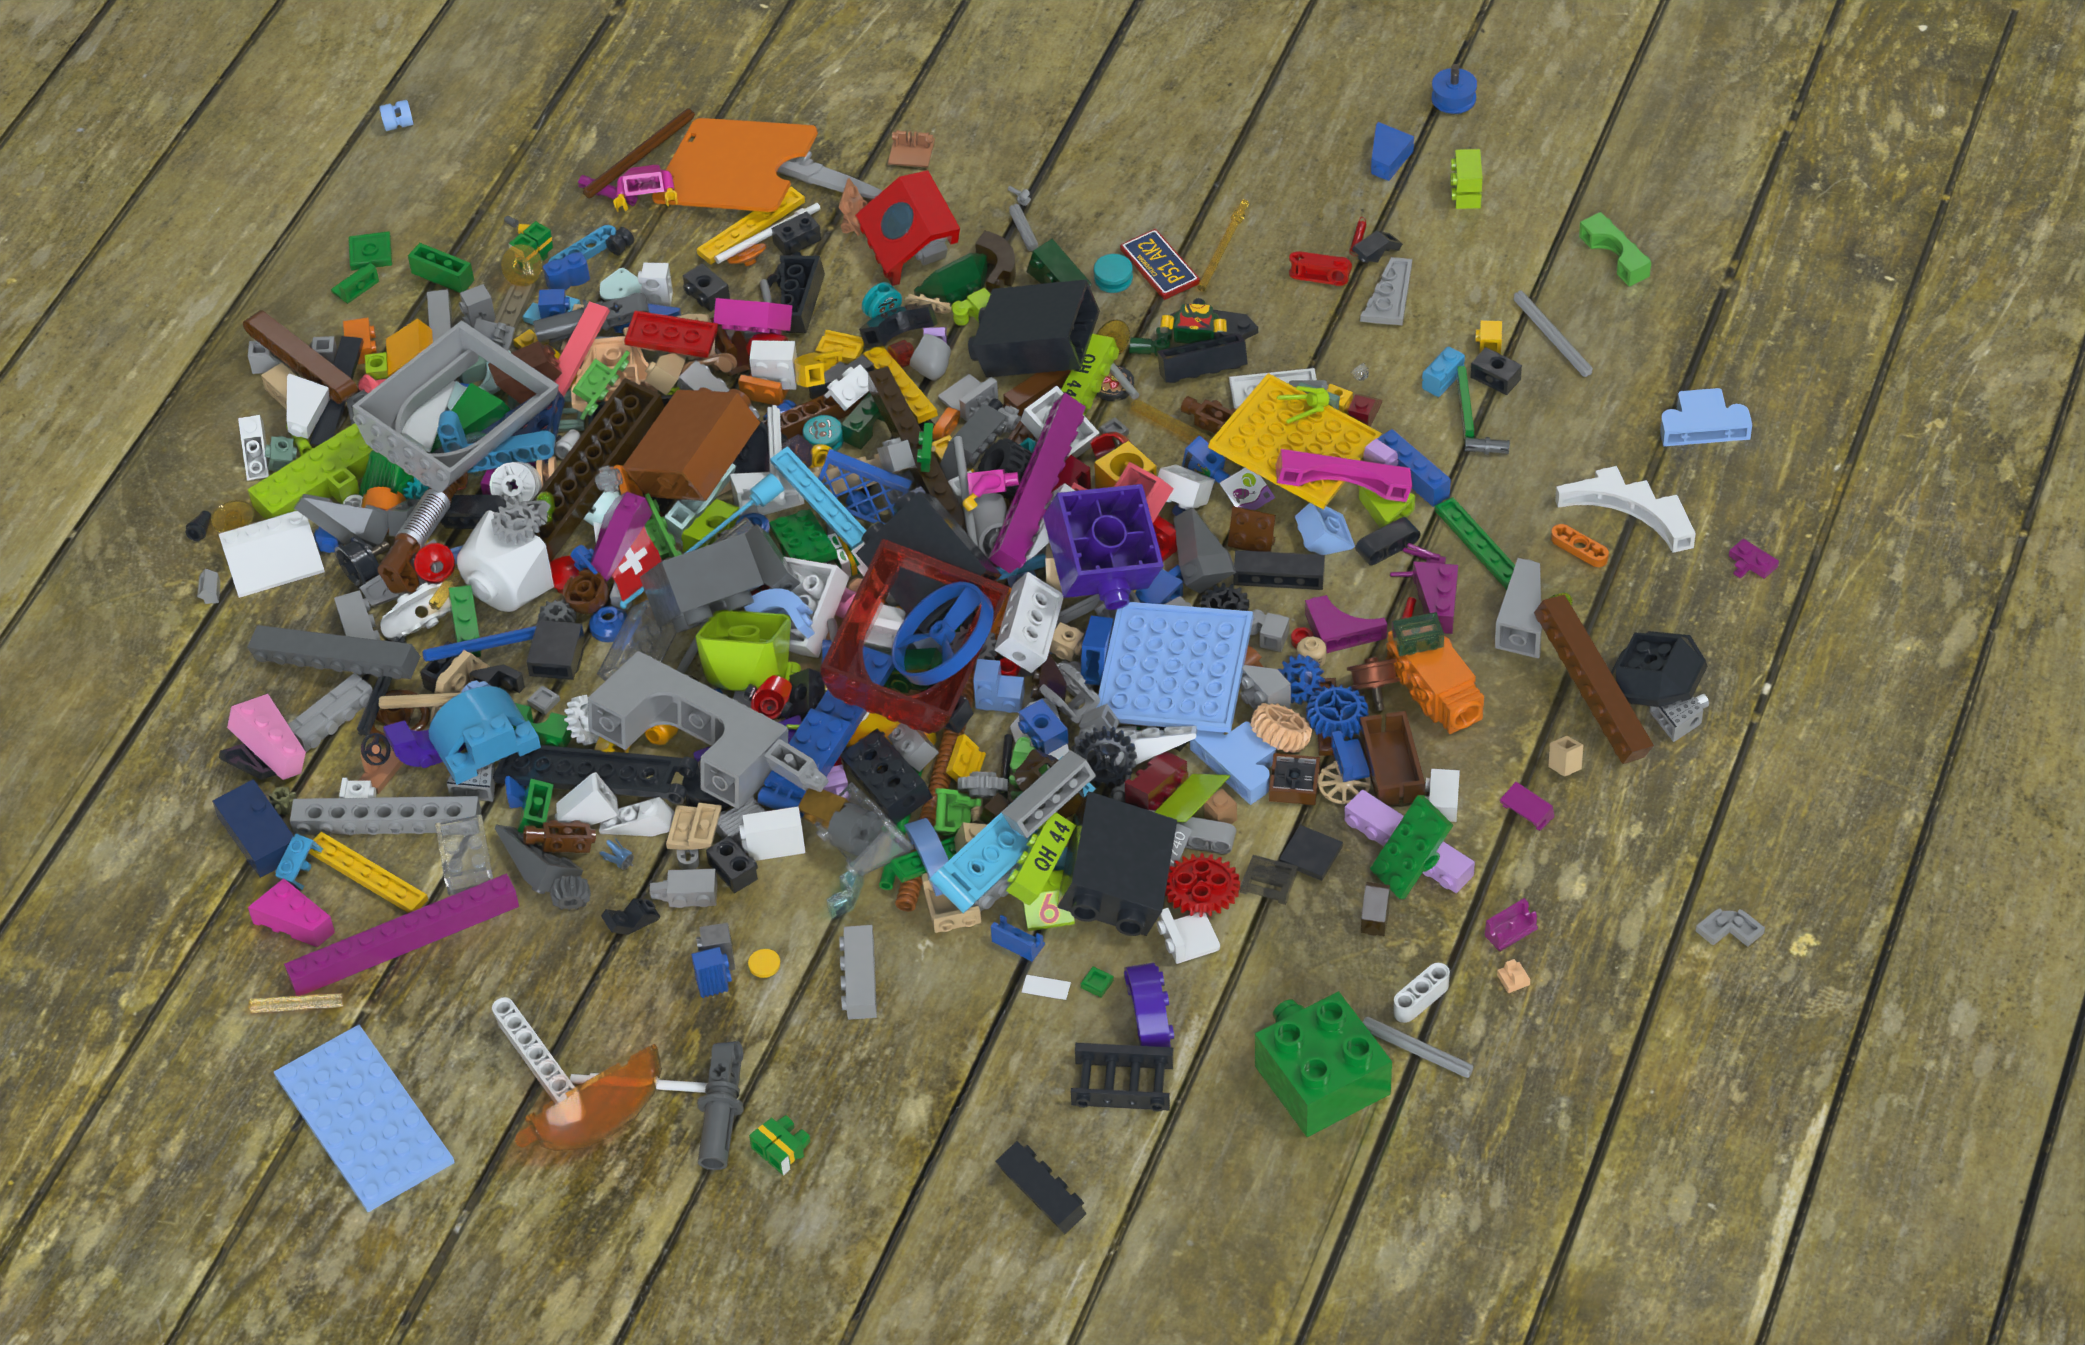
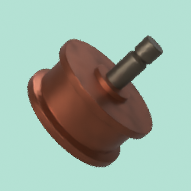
[1347,657,1401,711]

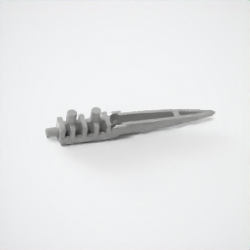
[777,151,882,199]

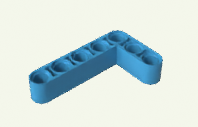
[437,411,555,473]

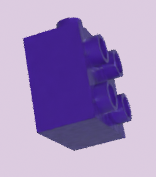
[1043,484,1164,610]

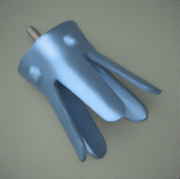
[599,838,634,870]

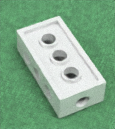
[994,572,1063,673]

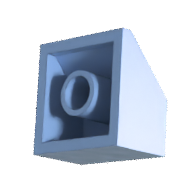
[1295,503,1355,555]

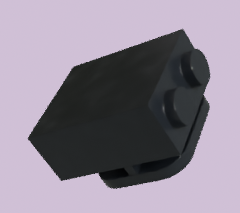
[526,620,585,680]

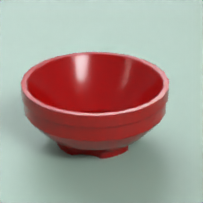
[414,543,455,583]

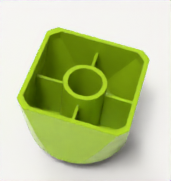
[696,610,791,692]

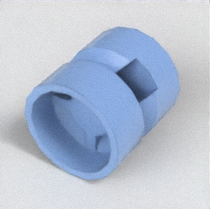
[379,100,413,131]

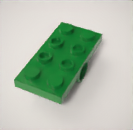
[769,509,838,563]
[1370,795,1454,899]

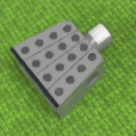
[1649,694,1709,742]
[447,763,495,802]

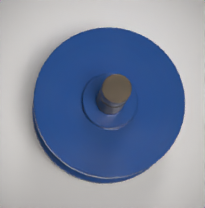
[1431,64,1477,114]

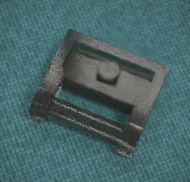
[1240,855,1298,905]

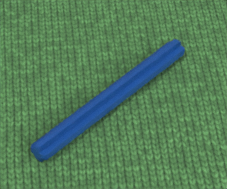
[422,626,536,662]

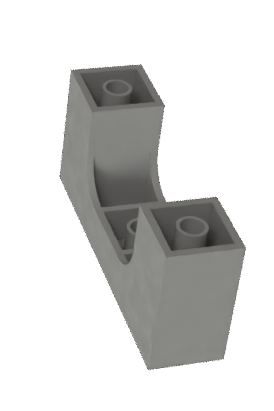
[588,651,788,809]

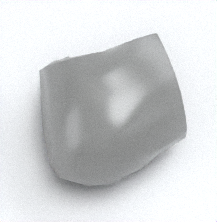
[910,334,951,381]

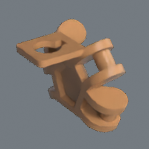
[680,346,737,375]

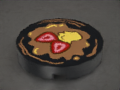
[1096,365,1134,401]

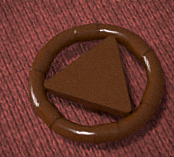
[370,689,430,742]

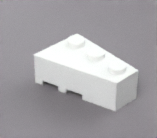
[730,472,804,517]

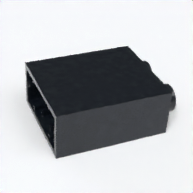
[968,279,1100,378]
[856,491,1002,633]
[1057,791,1177,936]

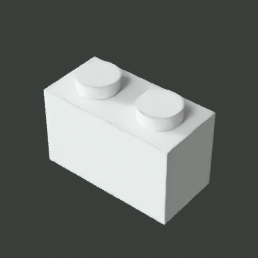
[1425,769,1460,822]

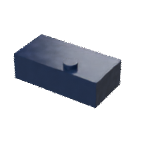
[212,779,294,878]

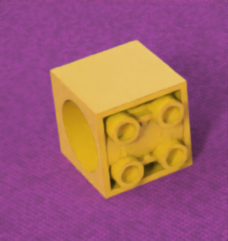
[1094,441,1157,489]

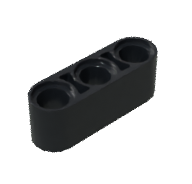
[1355,517,1421,565]

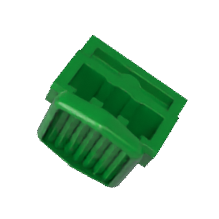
[359,450,414,497]

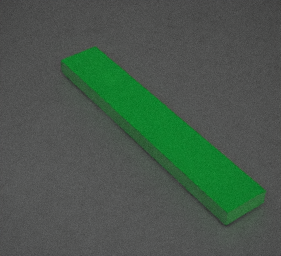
[1435,497,1515,590]

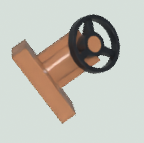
[359,733,403,794]

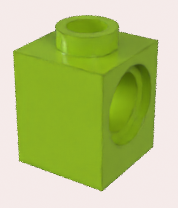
[365,352,389,380]

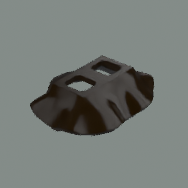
[1014,749,1085,819]

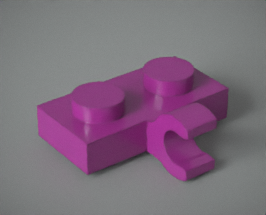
[1729,538,1779,579]

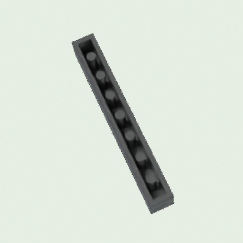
[247,625,421,679]

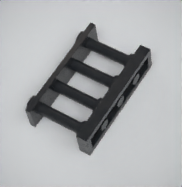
[1071,1042,1174,1112]

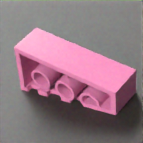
[227,694,306,780]

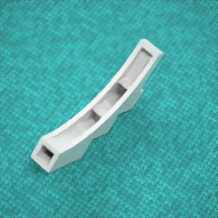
[1555,466,1696,553]

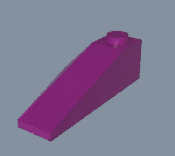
[591,492,653,582]

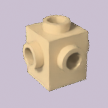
[1049,622,1084,662]

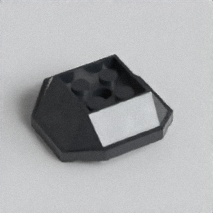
[1611,631,1708,707]

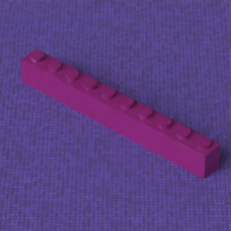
[988,393,1086,574]
[284,873,519,997]

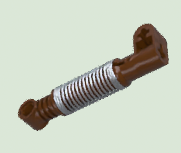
[378,472,468,594]

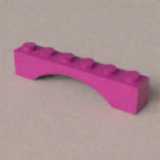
[1276,449,1412,502]

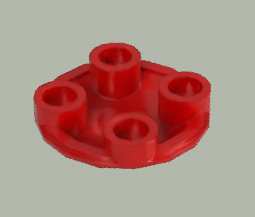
[549,556,588,594]

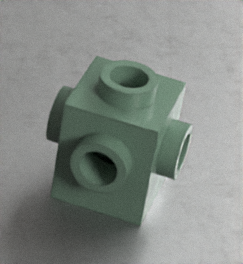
[265,436,297,471]

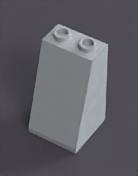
[1495,558,1542,659]

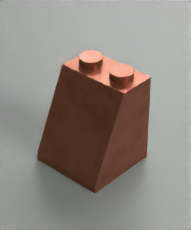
[488,341,562,404]

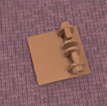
[888,130,935,168]
[839,178,867,236]

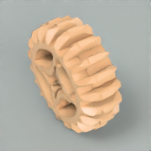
[1250,703,1312,753]

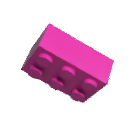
[714,298,792,334]

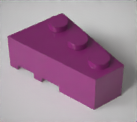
[1412,561,1458,634]

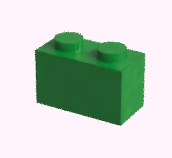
[517,779,553,833]

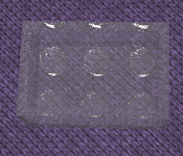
[435,814,494,895]

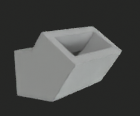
[197,568,220,604]

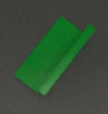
[331,263,379,304]

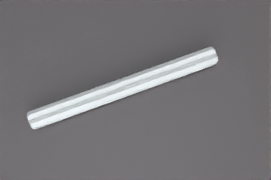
[767,405,784,503]

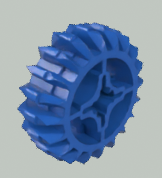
[1306,684,1369,739]

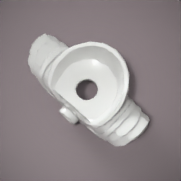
[380,581,453,641]

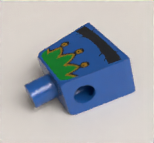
[1182,436,1231,484]

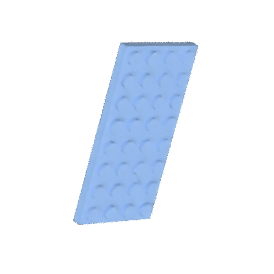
[274,1025,455,1212]

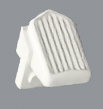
[854,602,906,651]

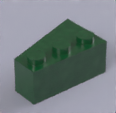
[1026,238,1092,288]

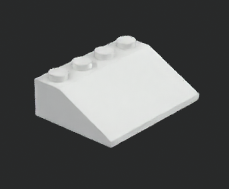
[219,511,325,598]
[769,557,849,658]

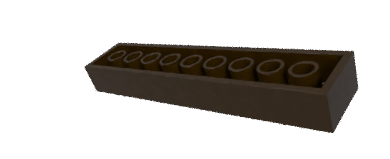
[532,378,665,563]

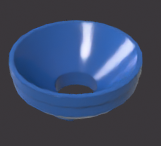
[589,606,630,642]

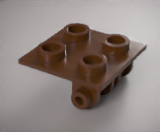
[1228,506,1276,552]

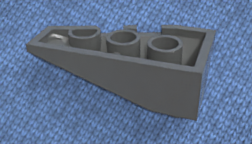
[495,824,584,894]

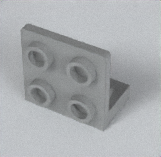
[938,374,998,421]

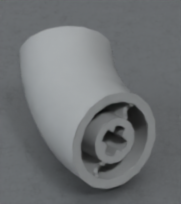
[973,493,1008,559]

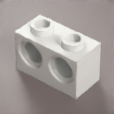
[638,263,673,307]

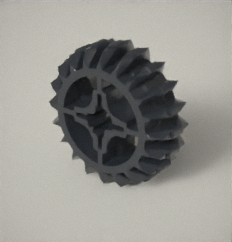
[1075,726,1137,788]

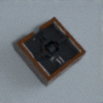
[1269,753,1320,805]

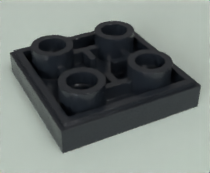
[1279,825,1343,881]

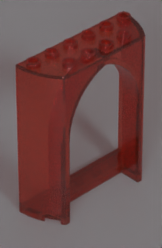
[821,539,1010,734]

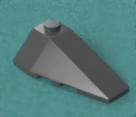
[294,494,389,550]
[1174,507,1236,593]

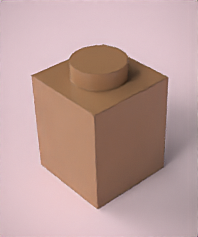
[1204,789,1237,824]

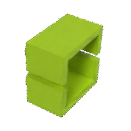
[1450,149,1483,209]

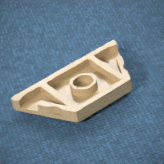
[430,650,490,723]

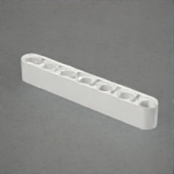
[492,997,586,1123]

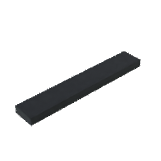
[310,336,364,448]

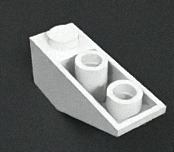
[238,415,269,481]
[599,797,675,836]

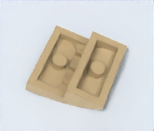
[666,803,722,850]

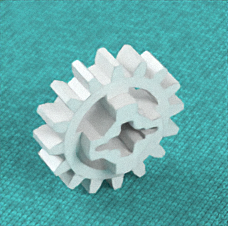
[564,695,599,746]

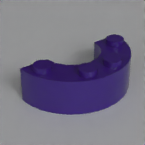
[383,721,466,768]
[1124,962,1174,1047]

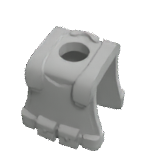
[1039,663,1100,723]

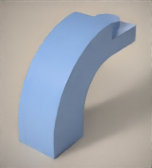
[744,588,815,638]

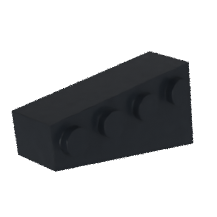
[780,255,825,333]

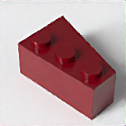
[1124,751,1189,811]

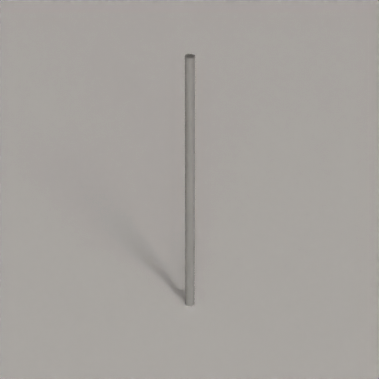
[953,436,995,660]

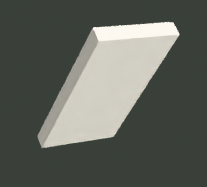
[1229,368,1317,409]

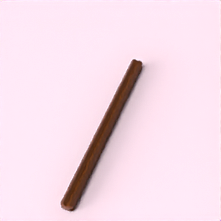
[583,108,695,199]

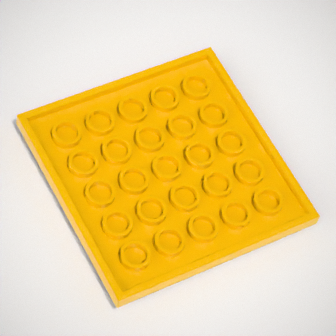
[1208,373,1382,510]

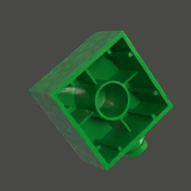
[1255,991,1392,1137]

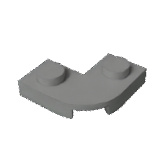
[1696,908,1765,947]

